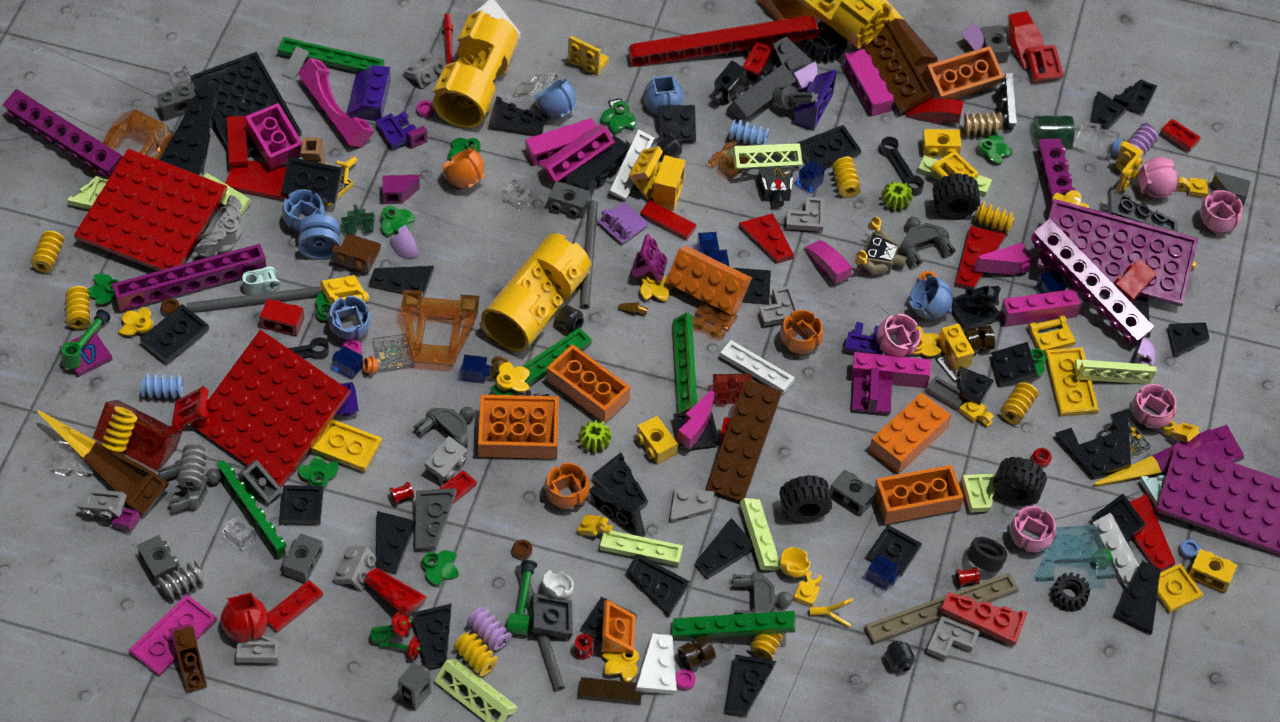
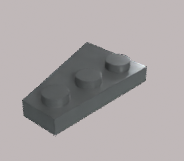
[415,488,457,550]

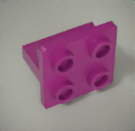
[631,234,667,282]
[852,367,892,414]

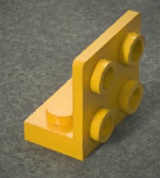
[568,36,609,75]
[1115,141,1143,194]
[628,147,663,200]

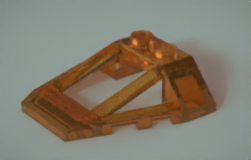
[94,109,174,178]
[401,290,480,366]

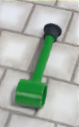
[61,309,111,369]
[507,560,537,636]

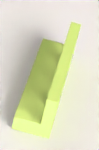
[727,143,803,169]
[1074,359,1157,384]
[434,659,518,722]

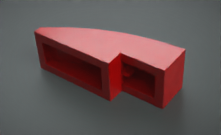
[906,99,964,125]

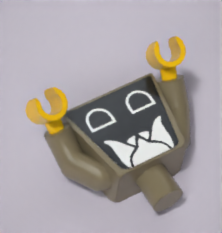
[855,217,907,275]

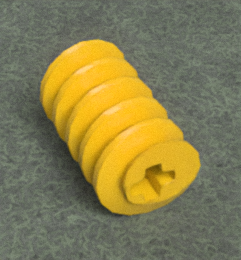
[832,157,861,198]
[974,201,1015,235]
[30,231,65,273]
[65,286,91,329]
[1000,382,1039,425]
[101,407,137,452]
[454,633,499,677]
[750,633,786,660]

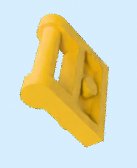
[930,151,979,180]
[320,275,369,305]
[1028,315,1076,353]

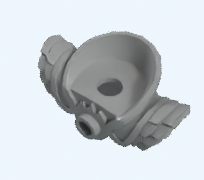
[194,195,242,257]

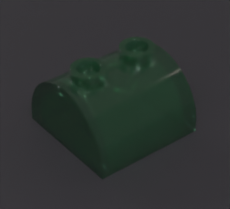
[1033,115,1075,150]

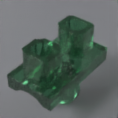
[341,204,375,235]

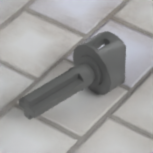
[773,86,818,110]

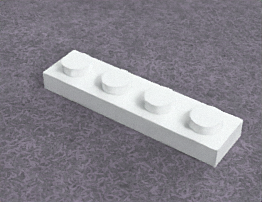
[608,129,654,201]
[720,340,795,394]
[1093,513,1139,589]

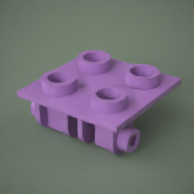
[597,202,649,244]

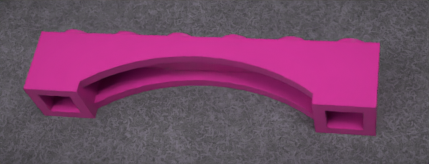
[298,58,374,148]

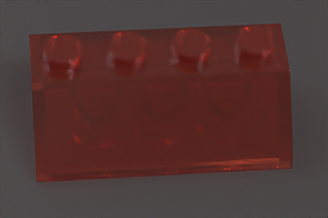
[93,400,183,471]

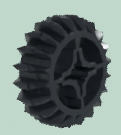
[801,20,848,63]

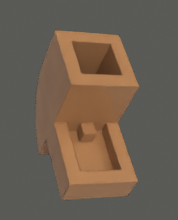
[301,137,325,164]

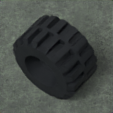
[932,173,980,219]
[992,457,1047,506]
[779,475,832,522]

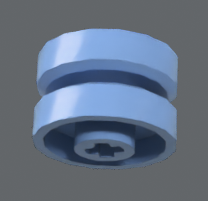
[298,214,340,260]

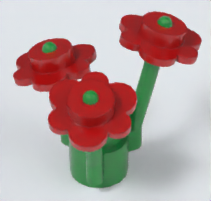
[371,613,420,661]

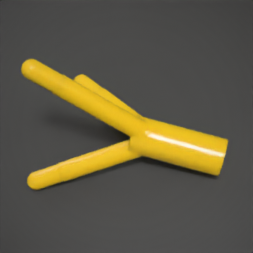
[335,157,357,184]
[810,598,853,627]

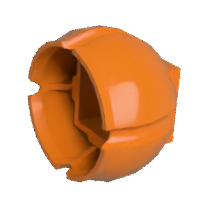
[442,148,485,189]
[780,310,824,356]
[544,463,590,510]

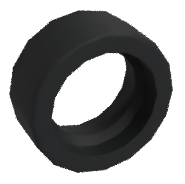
[967,537,1007,572]

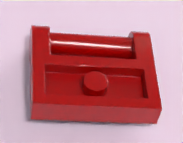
[1024,44,1064,83]
[172,386,209,432]

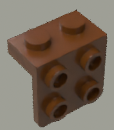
[332,234,381,274]

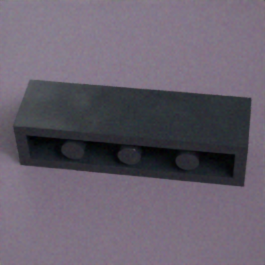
[728,64,796,123]
[566,135,630,195]

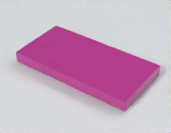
[129,595,217,677]

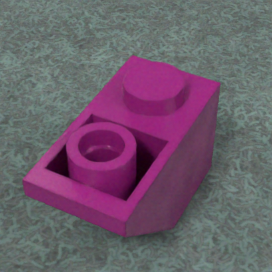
[383,174,420,204]

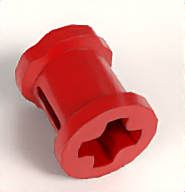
[389,482,415,505]
[955,566,980,587]
[574,634,593,660]

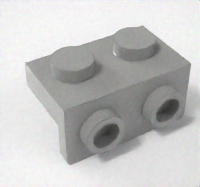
[403,53,445,88]
[424,436,467,485]
[76,489,127,519]
[333,546,377,590]

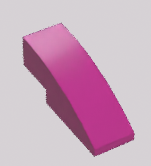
[804,240,852,284]
[678,390,714,449]

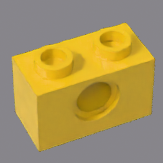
[922,129,961,158]
[938,324,974,371]
[636,416,678,464]
[1189,549,1238,593]

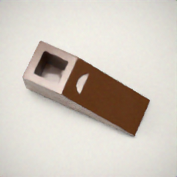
[169,624,207,692]

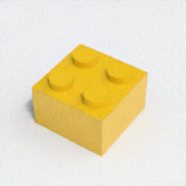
[651,155,686,211]

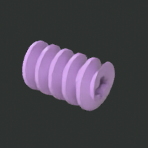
[1127,123,1158,159]
[467,607,512,650]

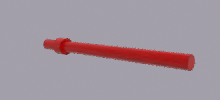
[443,13,453,65]

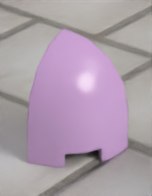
[961,22,984,50]
[792,62,817,89]
[390,225,419,259]
[1134,337,1156,367]

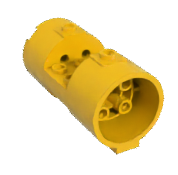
[796,0,892,49]
[433,10,519,128]
[479,233,591,352]

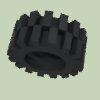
[1052,572,1091,612]

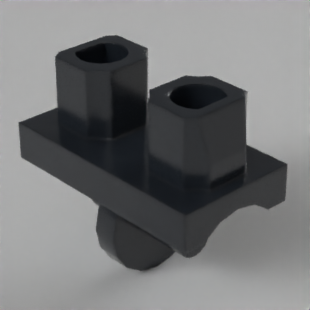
[965,285,1001,309]

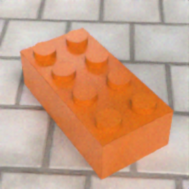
[922,46,1004,99]
[666,246,752,314]
[547,344,631,423]
[869,392,951,474]
[874,465,964,524]

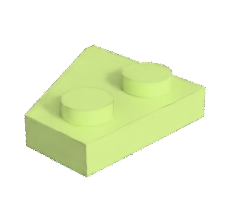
[68,176,109,209]
[961,474,996,512]

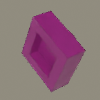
[408,126,428,149]
[111,508,140,531]

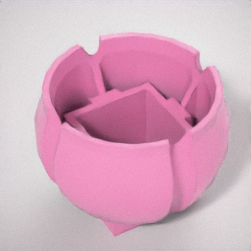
[1137,157,1177,198]
[1200,190,1243,235]
[876,314,921,357]
[1132,384,1177,431]
[1010,506,1056,554]

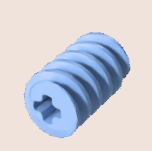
[729,119,769,146]
[141,373,183,399]

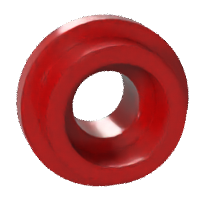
[1032,448,1052,467]

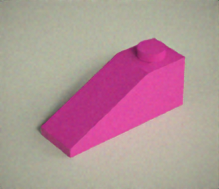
[973,242,1034,275]

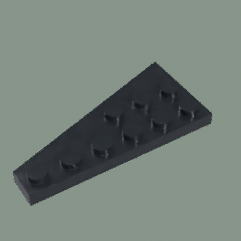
[160,86,219,176]

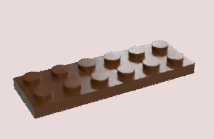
[862,20,933,113]
[706,379,783,502]

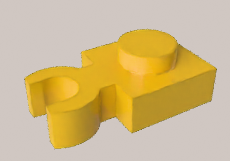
[1162,421,1200,442]
[793,571,822,607]

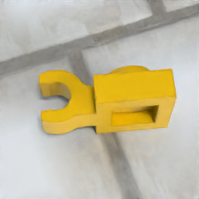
[1176,177,1208,198]
[959,400,994,428]
[577,515,613,536]

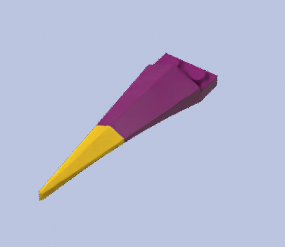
[1094,424,1244,487]

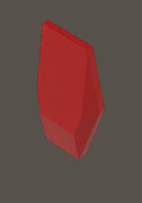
[1008,11,1044,70]

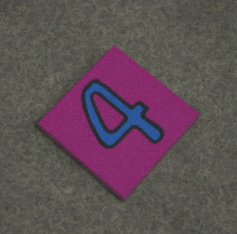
[59,332,113,377]

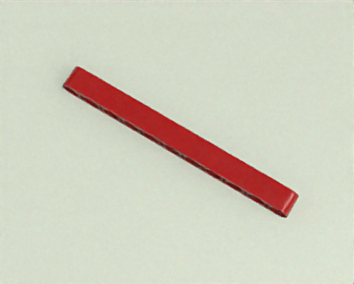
[628,15,820,67]

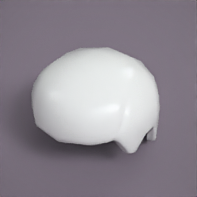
[542,570,574,599]

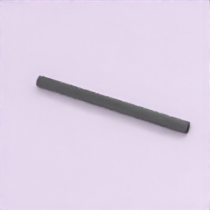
[580,200,598,309]
[187,286,320,312]
[515,564,565,691]

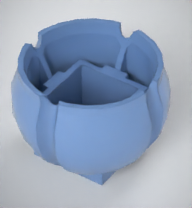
[643,75,684,117]
[534,78,577,119]
[282,190,325,232]
[909,276,953,320]
[327,296,371,340]

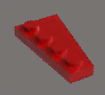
[955,226,1006,289]
[1130,494,1176,573]
[939,593,1028,646]

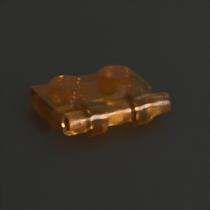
[708,140,755,179]
[692,301,737,339]

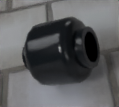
[657,134,683,160]
[556,305,584,333]
[885,641,915,673]

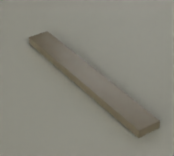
[864,573,1019,645]

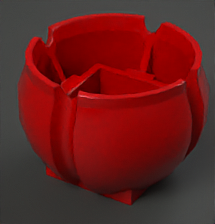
[220,592,268,642]

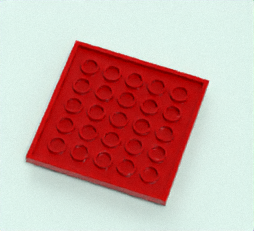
[74,148,228,271]
[191,329,351,488]

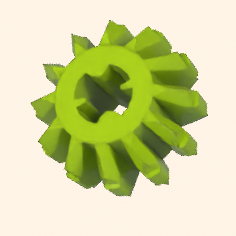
[881,180,913,211]
[578,419,612,453]

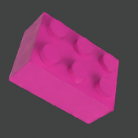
[245,103,302,170]

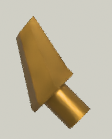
[618,302,648,315]

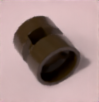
[963,325,995,353]
[677,635,716,671]

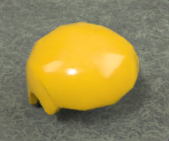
[780,547,811,578]

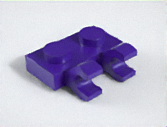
[376,112,416,149]
[844,322,883,355]

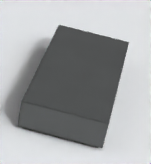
[925,376,967,411]

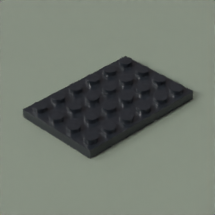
[190,52,302,156]

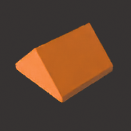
[602,600,636,653]

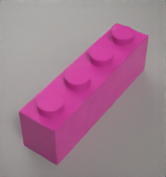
[843,49,894,117]
[525,118,596,166]
[540,124,615,182]
[1000,289,1081,327]
[851,352,931,388]

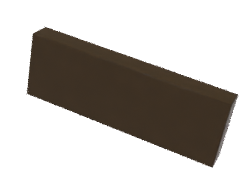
[579,677,642,705]

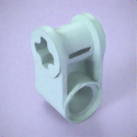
[243,266,281,295]

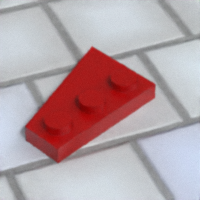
[738,213,794,264]
[364,568,427,616]

